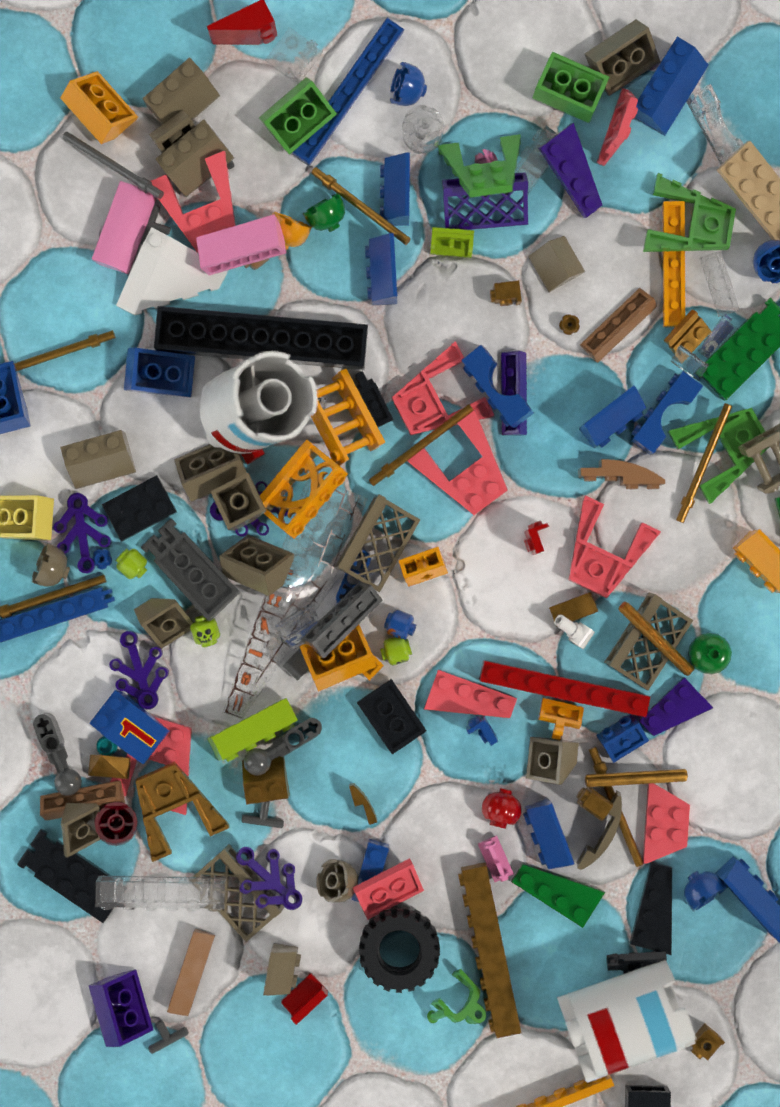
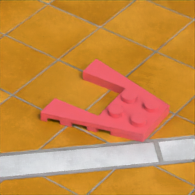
[151,151,236,252]
[391,341,494,436]
[408,410,508,515]
[568,495,661,598]
[110,716,192,815]

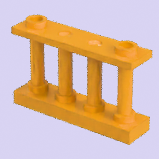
[311,369,385,466]

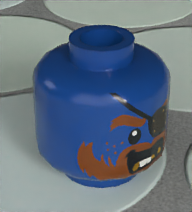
[384,610,417,640]

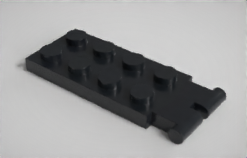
[17,829,128,923]

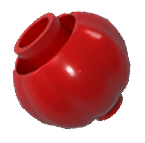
[482,788,522,829]

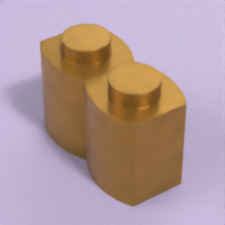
[576,787,613,821]

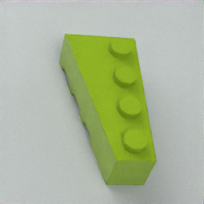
[207,698,298,762]

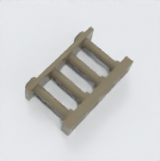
[738,424,780,494]

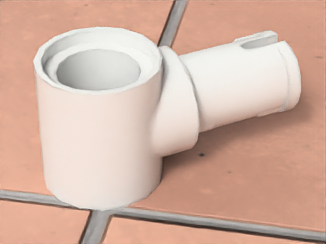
[554,615,595,650]

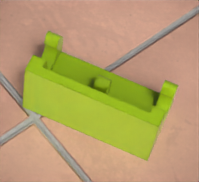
[430,227,474,258]

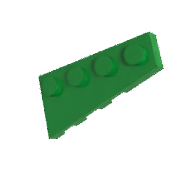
[511,863,605,928]

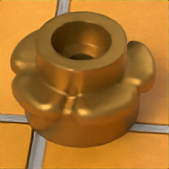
[559,314,580,335]

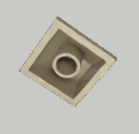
[134,598,194,648]
[526,737,579,785]

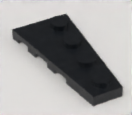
[629,862,672,955]

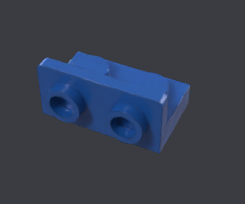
[596,714,649,763]
[466,715,498,746]

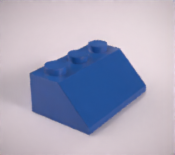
[380,152,410,226]
[365,233,397,306]
[579,386,646,448]
[523,798,575,870]

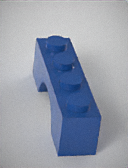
[461,345,534,428]
[631,371,703,455]

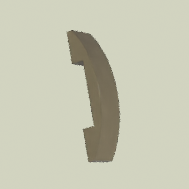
[576,790,622,870]

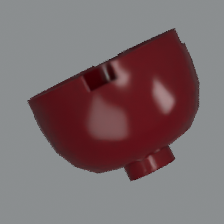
[94,802,138,846]

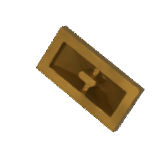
[88,755,131,779]

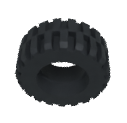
[359,906,440,993]

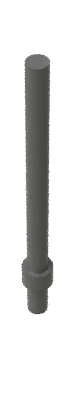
[63,131,164,199]

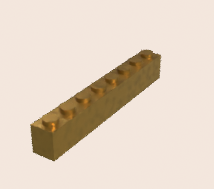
[458,862,521,1038]

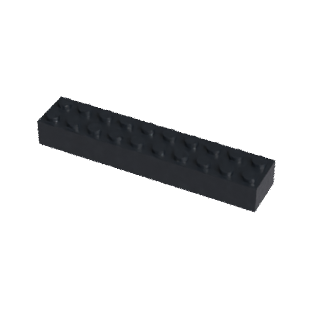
[154,306,368,370]

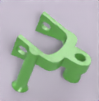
[427,969,486,1024]

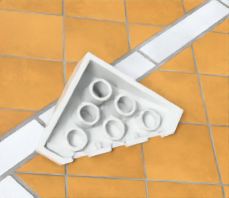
[116,227,228,316]

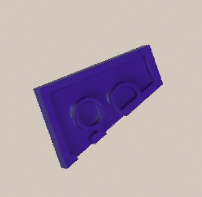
[638,677,713,736]

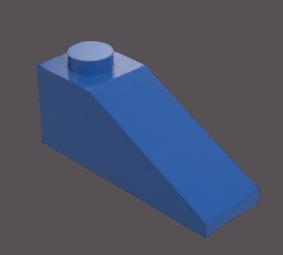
[352,839,389,902]

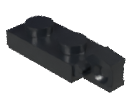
[355,371,393,428]
[606,951,667,974]

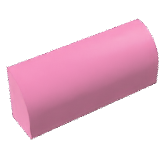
[92,181,156,274]
[196,215,286,276]

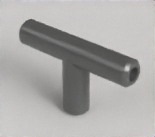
[140,204,171,244]
[241,801,284,828]
[148,1020,189,1054]

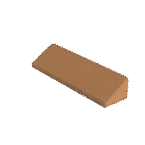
[580,288,657,363]
[40,780,125,820]
[167,929,215,1016]

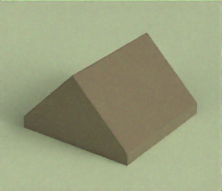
[149,110,195,153]
[528,236,585,292]
[61,803,101,858]

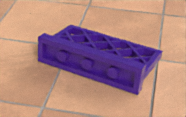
[442,172,528,230]

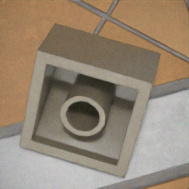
[210,473,266,531]
[263,943,301,996]

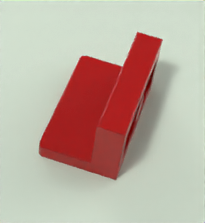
[281,973,328,1025]

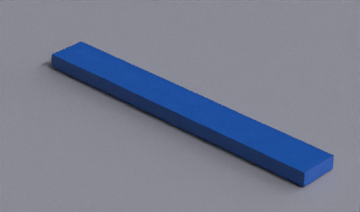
[292,18,404,166]

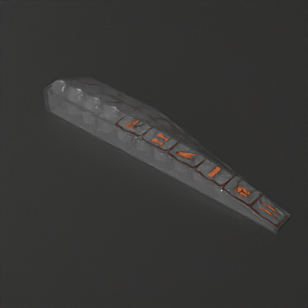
[223,478,368,719]

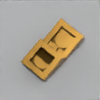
[549,592,598,627]
[349,783,377,825]

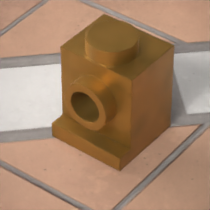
[490,280,522,306]
[691,1023,725,1061]

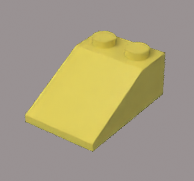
[0,495,54,540]

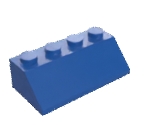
[635,36,709,136]
[715,856,780,943]

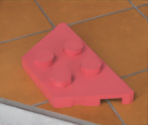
[597,88,638,166]
[643,783,690,864]

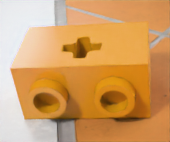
[398,547,448,587]

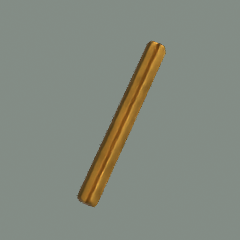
[618,602,694,676]
[585,769,688,787]

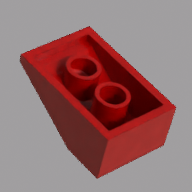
[207,0,278,45]

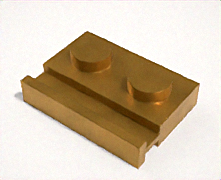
[664,310,712,362]

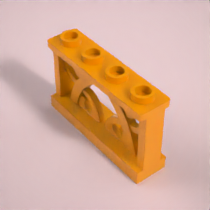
[260,439,348,539]

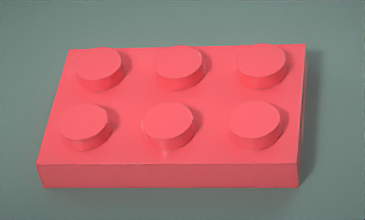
[353,858,424,920]

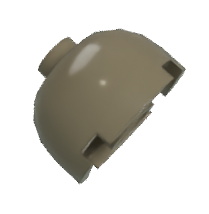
[32,543,70,587]
[316,859,358,903]

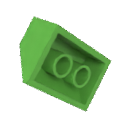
[532,52,609,123]
[259,77,337,155]

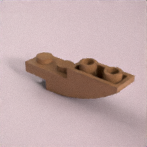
[578,459,665,490]

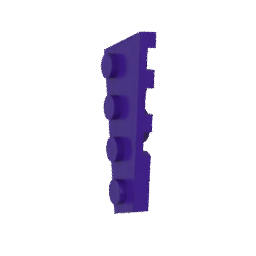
[538,123,603,218]

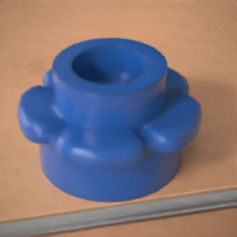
[92,549,112,569]

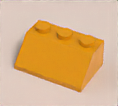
[60,71,138,144]
[733,529,780,593]
[299,625,377,692]

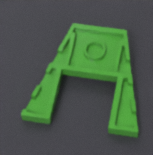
[438,135,521,197]
[643,173,736,252]
[668,408,769,504]

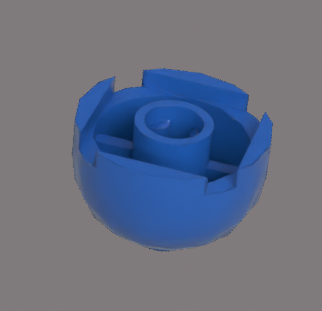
[390,62,427,106]
[753,240,780,283]
[684,871,728,911]

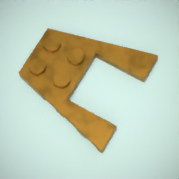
[135,762,229,862]

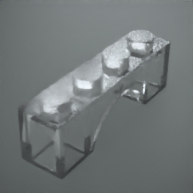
[686,84,743,165]

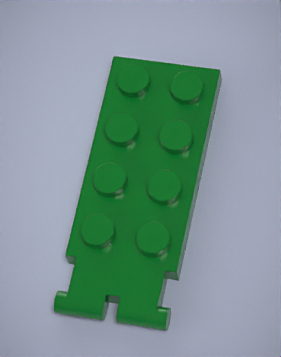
[696,297,780,401]

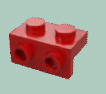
[524,521,549,555]

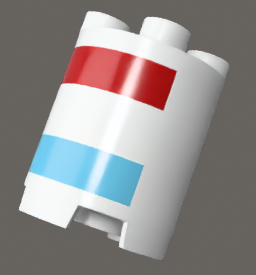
[200,352,317,454]
[557,960,696,1083]

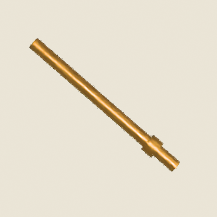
[311,167,411,245]
[14,330,116,371]
[676,403,732,523]
[369,404,474,486]
[0,574,107,618]
[588,747,644,867]

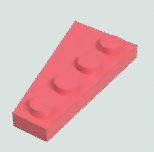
[424,670,517,718]

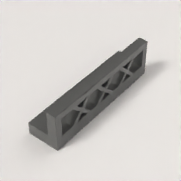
[301,582,383,658]

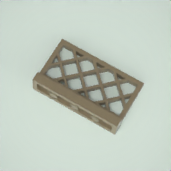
[335,494,420,592]
[604,592,693,691]
[190,844,284,942]

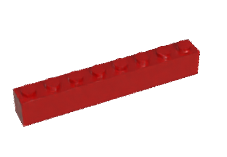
[479,660,650,717]

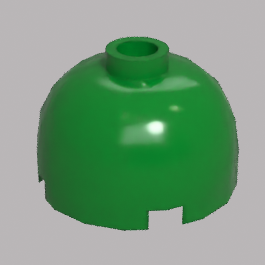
[302,193,345,232]
[688,632,732,675]

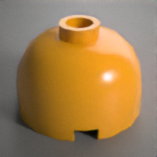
[272,212,312,250]

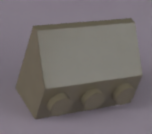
[585,19,660,96]
[143,57,220,124]
[155,120,234,197]
[60,430,136,489]
[174,444,247,502]
[219,535,294,596]

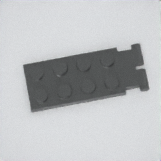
[141,518,240,621]

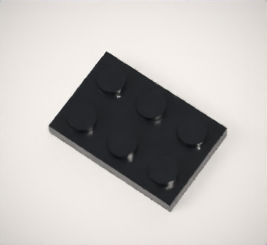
[102,475,177,542]
[357,679,427,755]

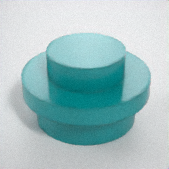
[96,736,118,756]

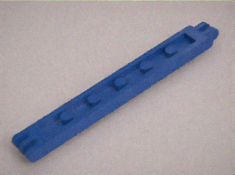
[0,588,115,643]

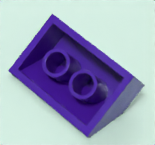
[89,969,154,1047]

